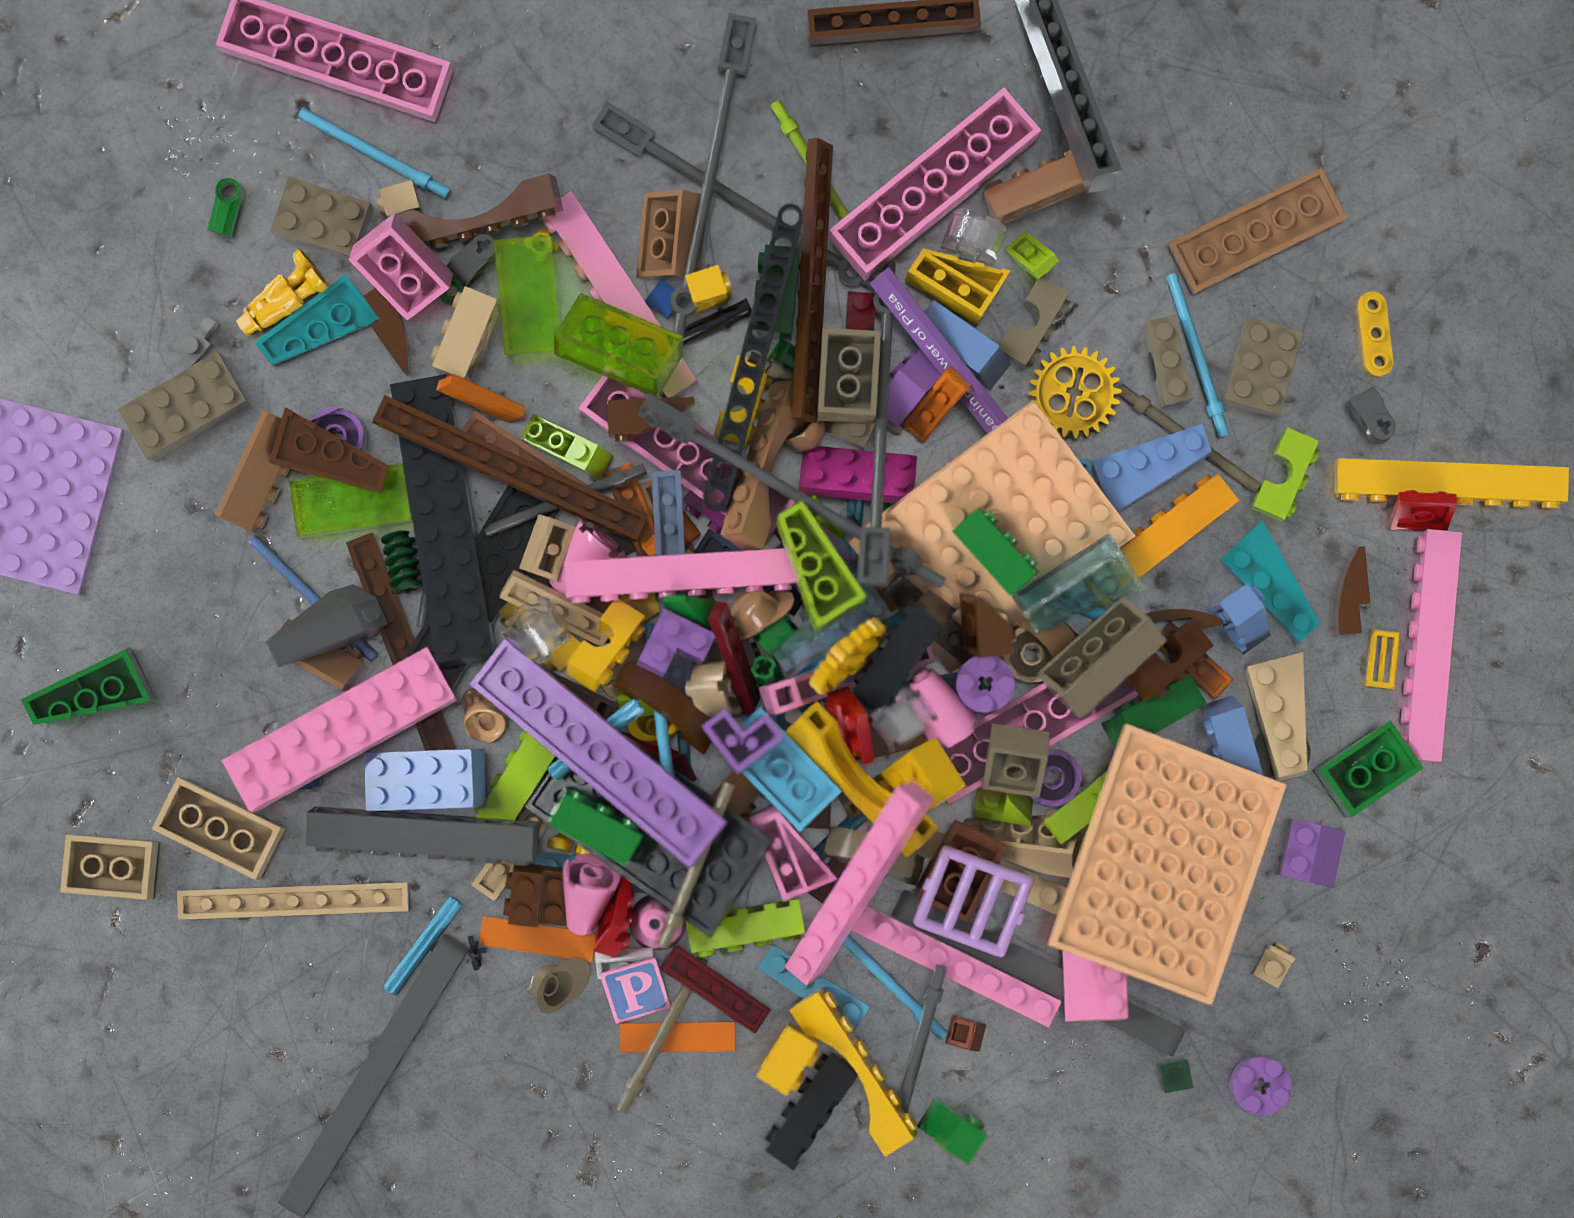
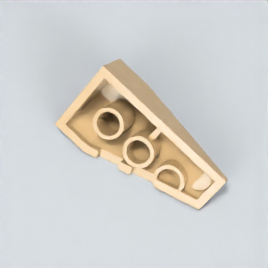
[964,810,1083,878]

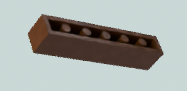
[807,0,981,45]

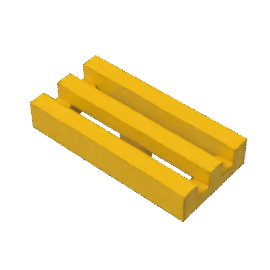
[1364,629,1401,690]

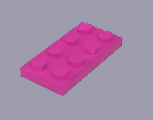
[799,446,917,503]

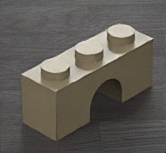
[998,276,1071,369]
[1143,315,1193,409]

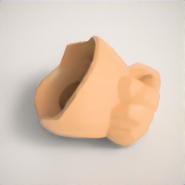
[461,688,507,742]

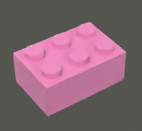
[349,213,453,321]

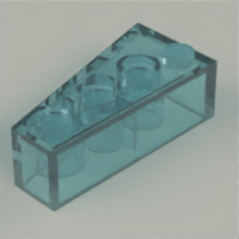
[1012,533,1146,633]
[774,567,891,678]

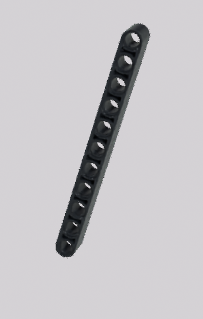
[703,203,804,511]

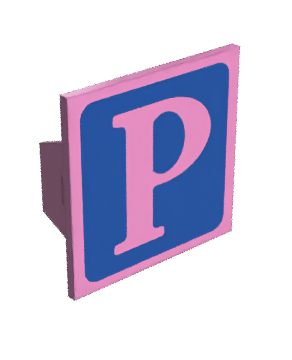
[600,957,671,1024]

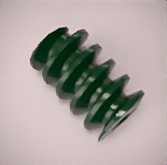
[381,530,423,594]

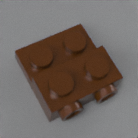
[503,864,567,927]

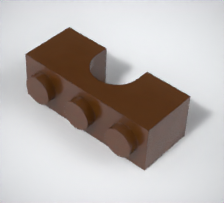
[1126,619,1214,702]

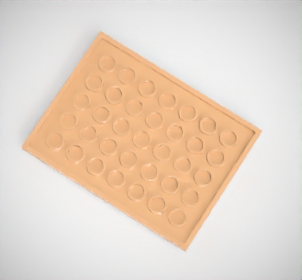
[847,400,1135,673]
[1048,724,1286,1005]

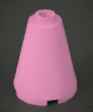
[549,519,626,595]
[909,667,980,747]
[562,854,621,935]
[629,895,686,951]

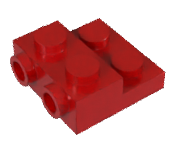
[824,686,875,765]
[593,876,635,958]

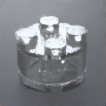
[940,208,1007,267]
[501,597,571,665]
[871,688,940,753]

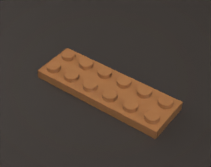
[1168,168,1347,295]

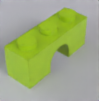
[1250,427,1320,522]

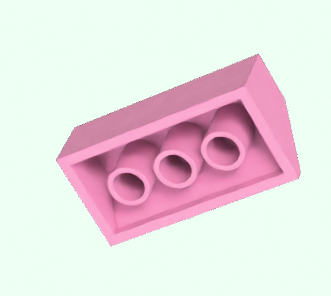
[1062,951,1128,1022]

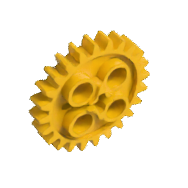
[1028,346,1122,439]
[809,618,888,695]

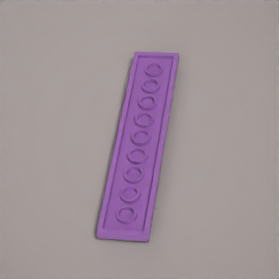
[470,639,728,868]

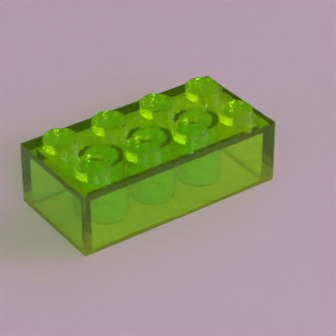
[494,235,564,355]
[554,293,683,398]
[289,463,413,540]

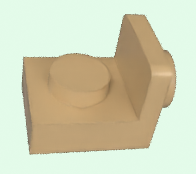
[1251,942,1296,988]

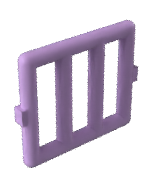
[913,845,1033,957]

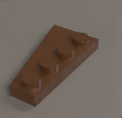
[269,407,390,494]

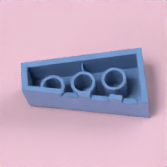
[1093,424,1212,513]
[1200,695,1264,776]

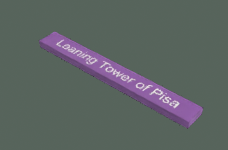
[870,267,1008,434]

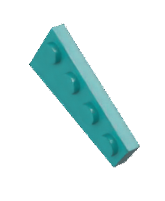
[254,274,379,366]

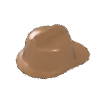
[729,590,794,638]

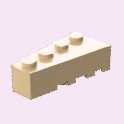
[1245,652,1307,782]

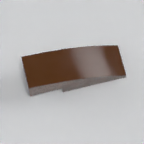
[364,288,411,376]
[1334,546,1371,637]

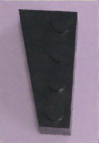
[853,589,957,713]
[764,1051,858,1171]

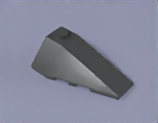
[266,584,388,667]

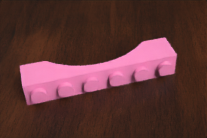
[759,645,936,715]

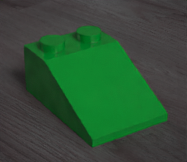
[1314,720,1423,818]

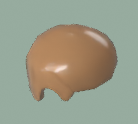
[784,419,825,452]

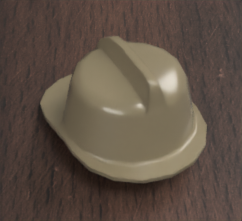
[526,957,591,1014]

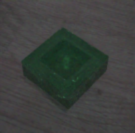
[1158,1059,1194,1094]

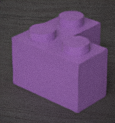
[887,349,941,428]
[636,609,715,678]
[702,709,785,774]

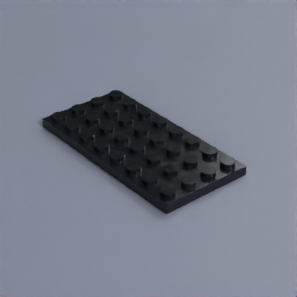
[524,732,775,937]

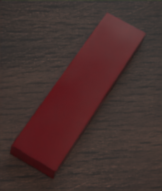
[708,601,761,715]
[660,945,771,1034]

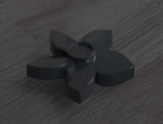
[467,936,487,971]

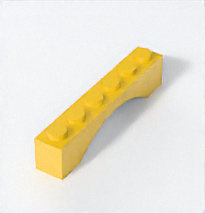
[785,701,939,858]
[789,987,918,1157]

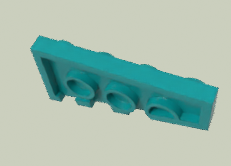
[1220,520,1320,643]

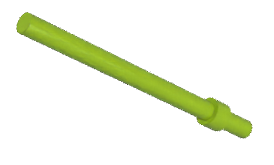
[770,100,849,221]

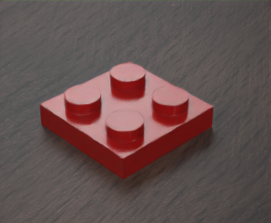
[1389,490,1457,531]

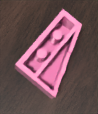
[749,805,837,901]

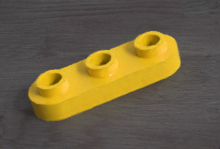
[1356,291,1393,377]

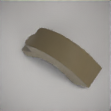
[823,826,925,885]

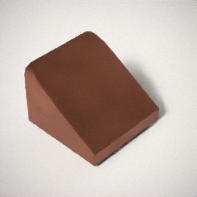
[945,1016,986,1052]

